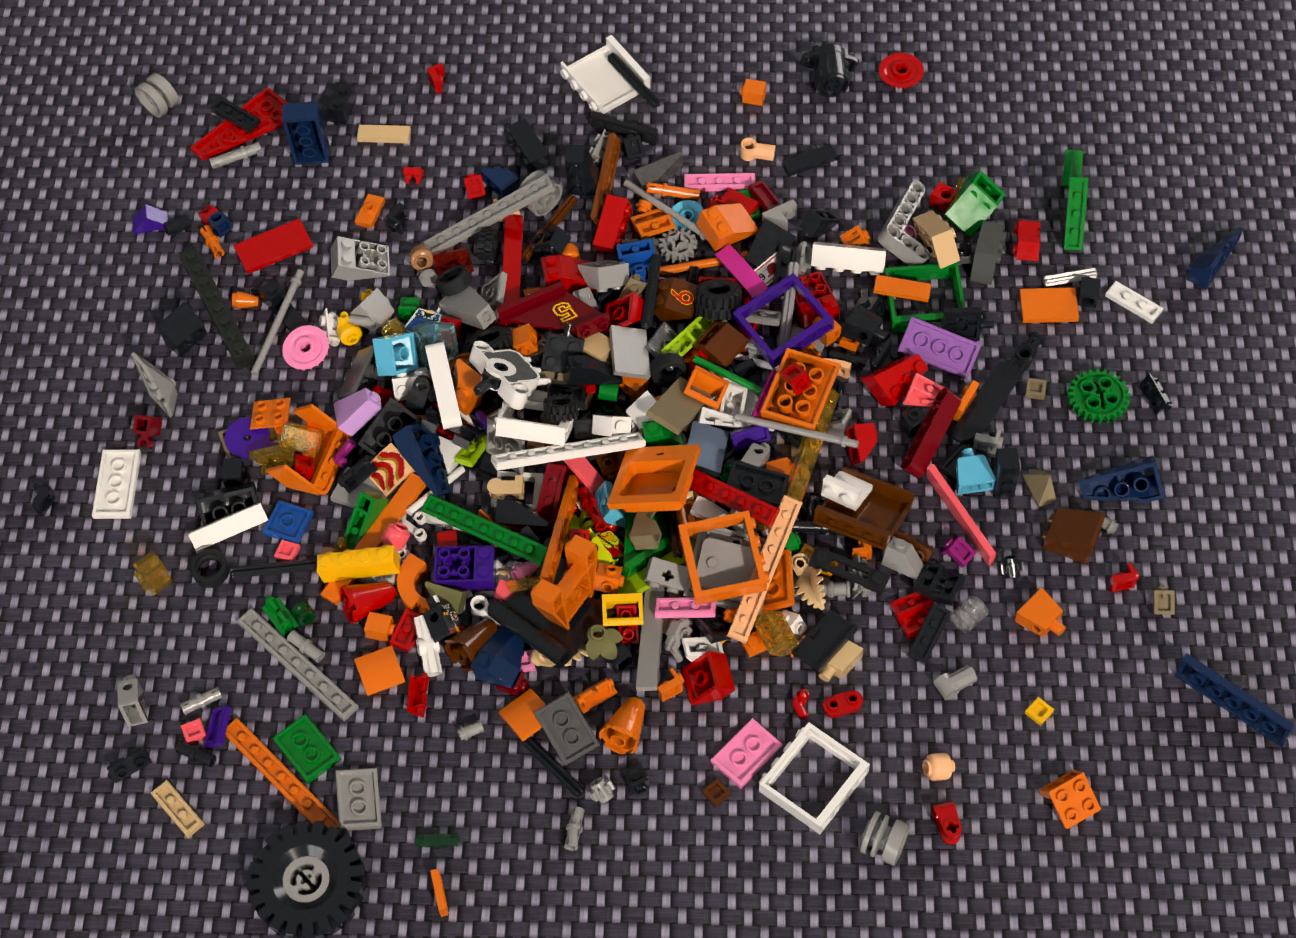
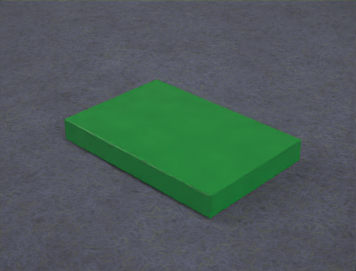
[272,714,341,784]

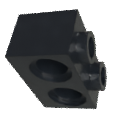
[529,227,571,257]

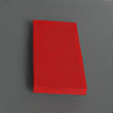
[233,218,313,274]

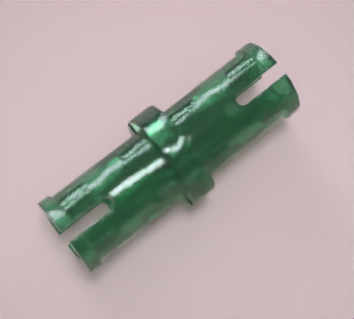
[416,832,459,849]

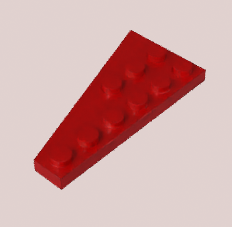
[190,87,288,161]

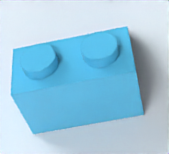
[372,332,419,376]

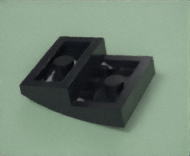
[913,562,965,606]

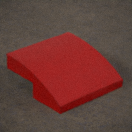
[890,592,934,639]

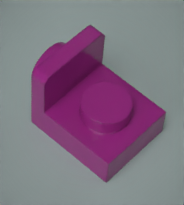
[941,536,976,568]

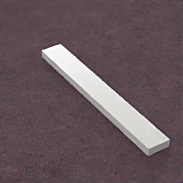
[491,432,646,471]

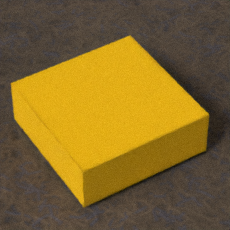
[1024,697,1054,726]

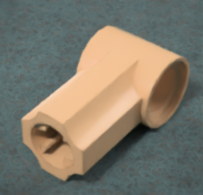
[740,138,776,161]

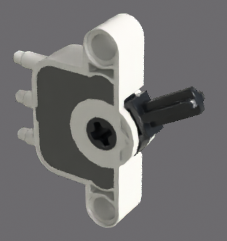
[469,341,551,410]

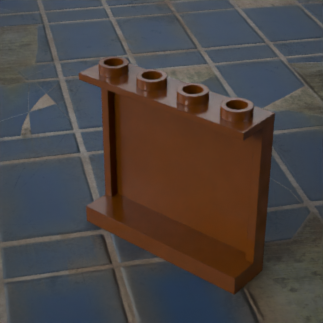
[813,466,915,551]

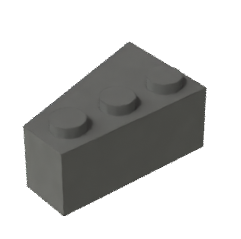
[970,221,1007,285]

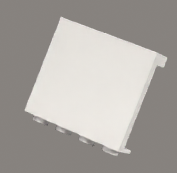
[560,35,650,114]

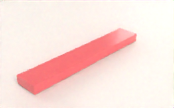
[926,464,996,566]

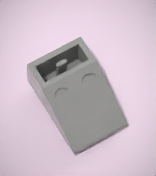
[331,236,390,281]

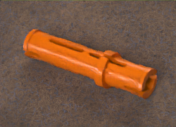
[645,182,700,201]

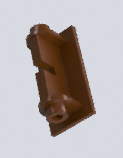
[896,531,935,565]

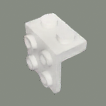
[392,367,432,401]
[821,471,873,511]

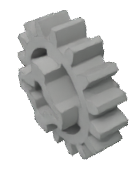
[659,227,698,263]

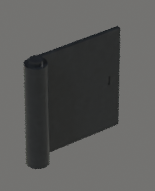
[487,557,617,667]

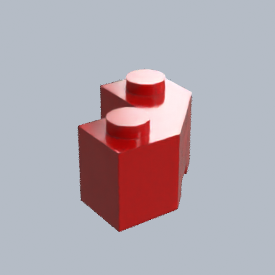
[1012,218,1041,261]

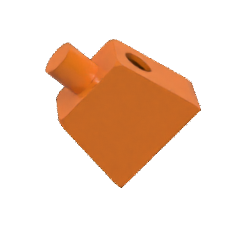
[1015,588,1066,637]

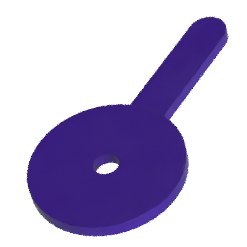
[225,417,298,464]

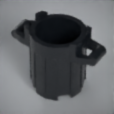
[800,44,859,97]

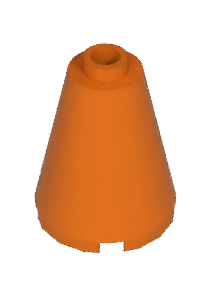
[599,697,646,754]

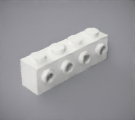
[811,242,887,275]

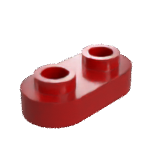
[823,690,863,718]

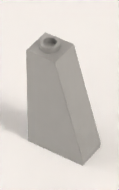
[438,285,497,330]

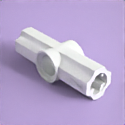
[414,615,442,677]

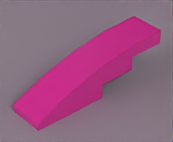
[715,244,768,298]

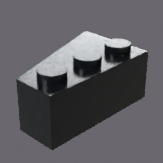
[565,144,600,196]

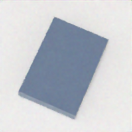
[687,420,729,477]

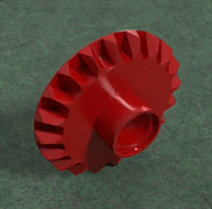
[879,53,924,90]

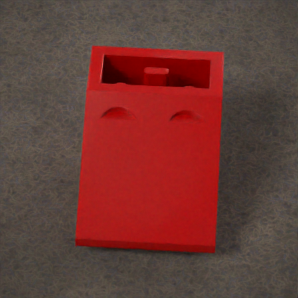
[794,271,840,330]

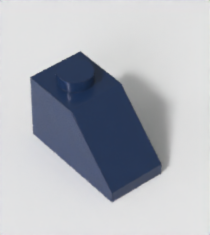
[480,168,520,198]

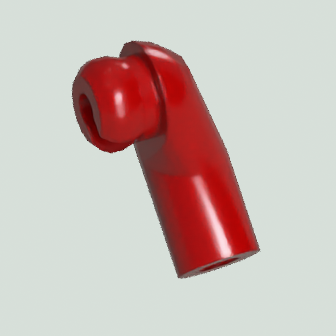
[792,689,809,720]

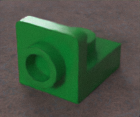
[398,297,421,320]

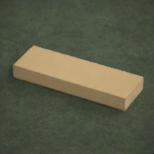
[357,125,411,143]
[151,780,204,838]

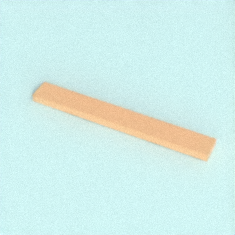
[727,495,803,644]

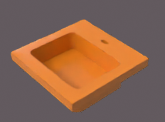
[607,444,701,512]

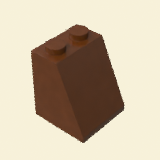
[1041,508,1106,565]

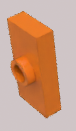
[355,194,385,229]

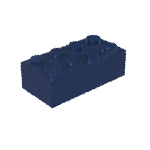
[282,101,330,165]

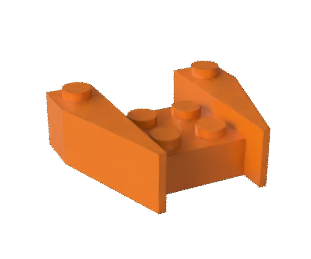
[531,535,598,630]

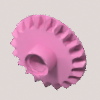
[282,325,330,371]

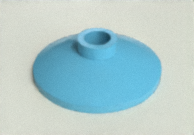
[671,200,704,231]

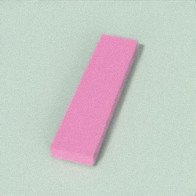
[684,173,755,192]

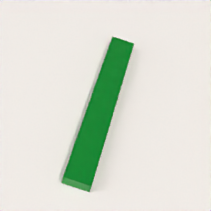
[421,494,548,567]

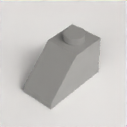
[881,536,924,580]

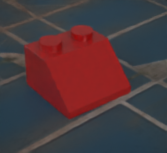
[602,292,645,336]
[682,651,735,706]

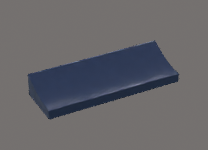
[1175,653,1295,747]

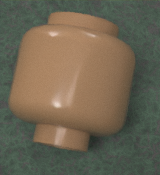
[409,245,433,271]

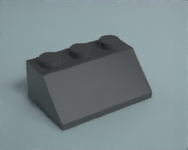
[337,345,378,400]

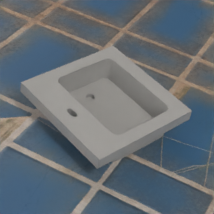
[683,528,766,617]

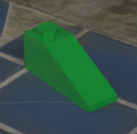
[341,491,389,550]

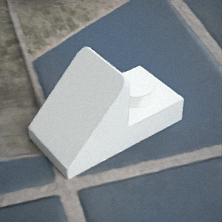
[592,415,632,437]

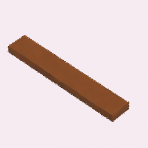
[590,133,622,227]

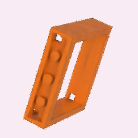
[678,510,770,605]

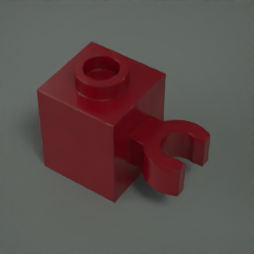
[132,414,163,449]

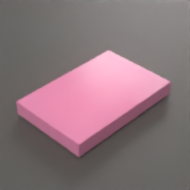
[710,718,783,789]

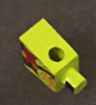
[588,526,624,568]

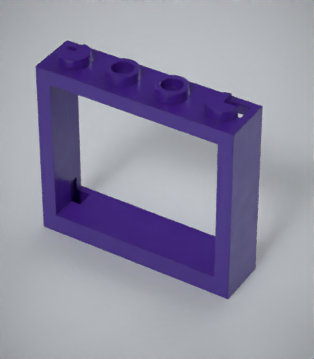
[733,273,834,369]

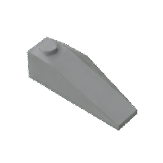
[131,352,178,418]

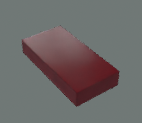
[747,180,781,212]

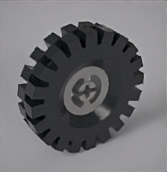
[247,821,367,938]

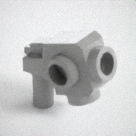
[664,618,692,663]

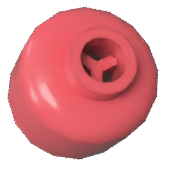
[381,522,410,551]

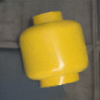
[336,322,363,346]

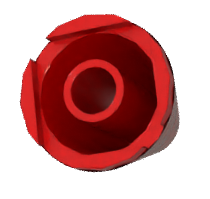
[339,582,397,624]

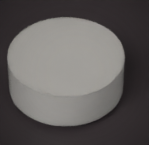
[419,269,438,287]

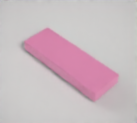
[655,597,717,618]

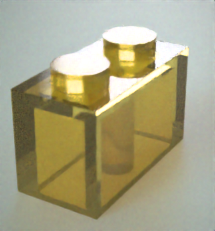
[279,421,325,457]
[133,551,173,596]

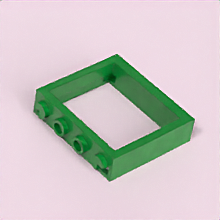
[884,263,965,333]

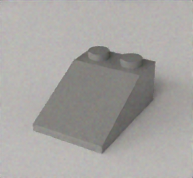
[486,415,525,475]

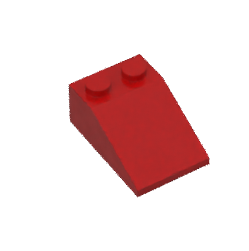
[541,255,595,293]

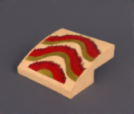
[369,443,415,498]

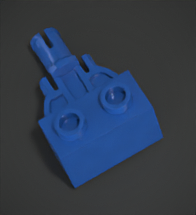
[616,238,655,294]

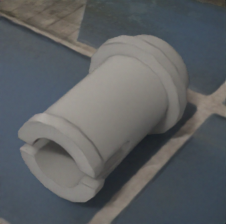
[1102,517,1119,534]
[456,720,484,741]

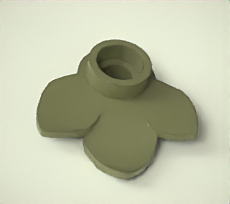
[586,625,623,660]

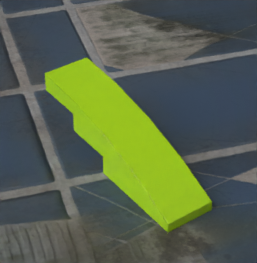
[660,316,714,357]

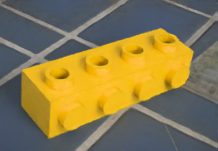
[317,545,400,583]

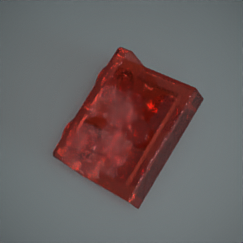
[433,247,474,276]

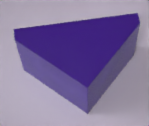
[132,204,169,234]

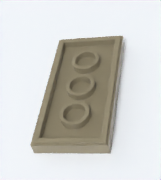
[646,376,712,435]

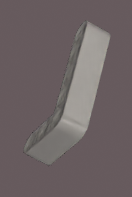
[878,181,930,266]

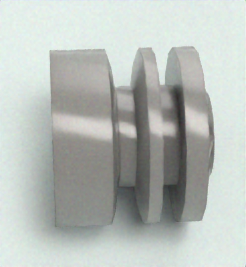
[860,811,910,866]

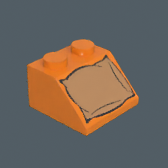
[452,358,484,416]

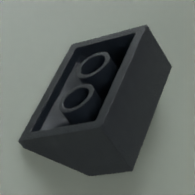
[357,397,422,457]
[196,481,259,526]

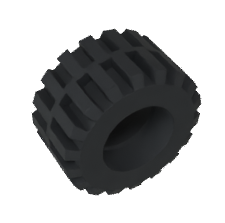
[695,279,742,321]
[466,325,516,354]

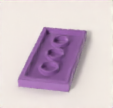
[897,317,982,380]

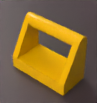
[602,593,643,626]

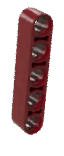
[901,388,961,478]

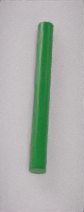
[692,355,763,394]

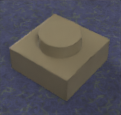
[1025,378,1047,400]

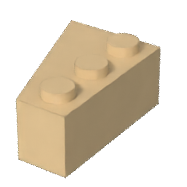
[912,210,960,269]

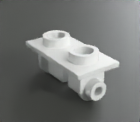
[319,308,340,346]

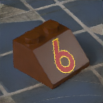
[654,277,698,322]

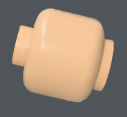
[922,753,955,781]

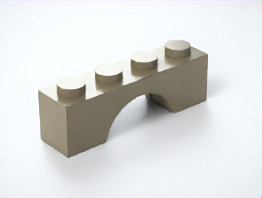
[629,511,662,550]

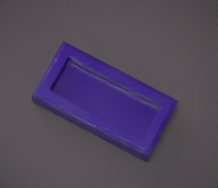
[730,425,771,451]
[204,705,232,749]

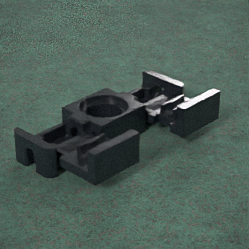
[419,405,484,450]

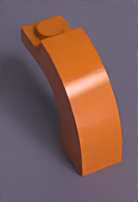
[397,553,430,615]

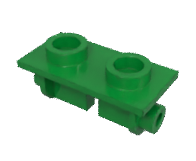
[261,596,299,636]

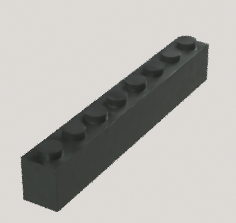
[179,247,255,371]

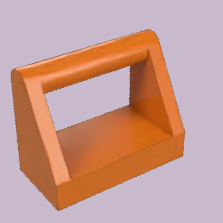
[683,365,729,410]

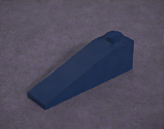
[1186,227,1243,289]
[392,424,450,496]
[1078,456,1165,503]
[470,625,524,688]

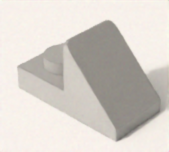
[762,199,797,231]

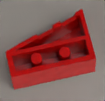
[593,194,633,254]
[861,354,928,406]

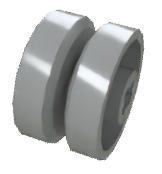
[135,73,179,118]
[519,170,562,217]

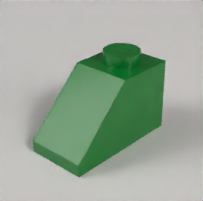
[642,421,683,447]

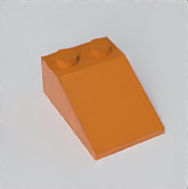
[696,203,759,251]

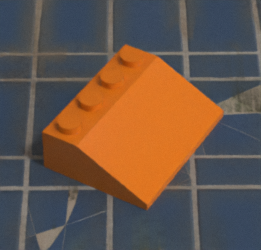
[760,348,841,430]

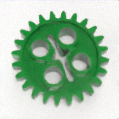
[1067,368,1130,425]

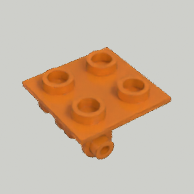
[250,398,291,434]

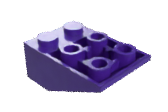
[434,545,497,592]

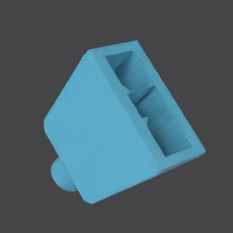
[956,448,996,495]

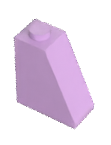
[334,388,382,436]

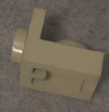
[1151,586,1175,615]

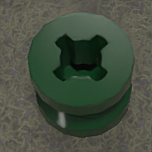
[291,601,316,626]

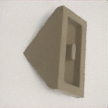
[1022,469,1056,508]

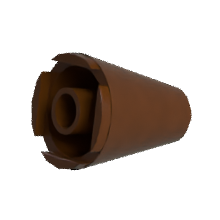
[444,619,498,672]

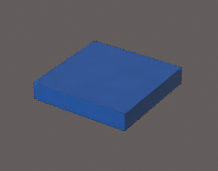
[262,500,314,544]

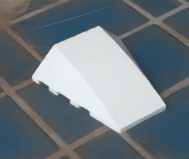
[696,370,775,431]

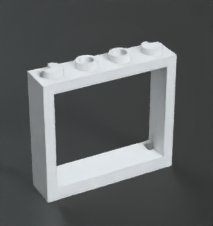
[493,390,579,446]
[758,722,870,834]

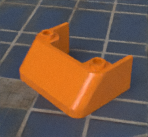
[266,404,350,496]

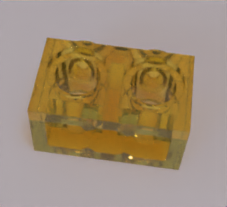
[754,610,799,656]

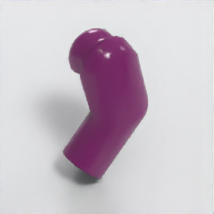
[334,439,355,467]

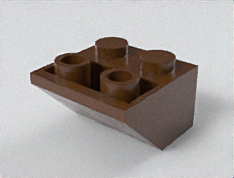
[692,321,750,367]

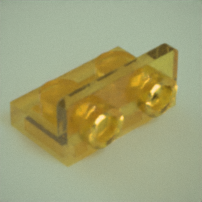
[249,445,294,475]

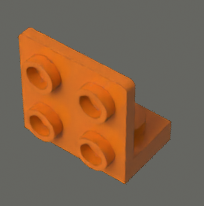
[1039,770,1101,829]

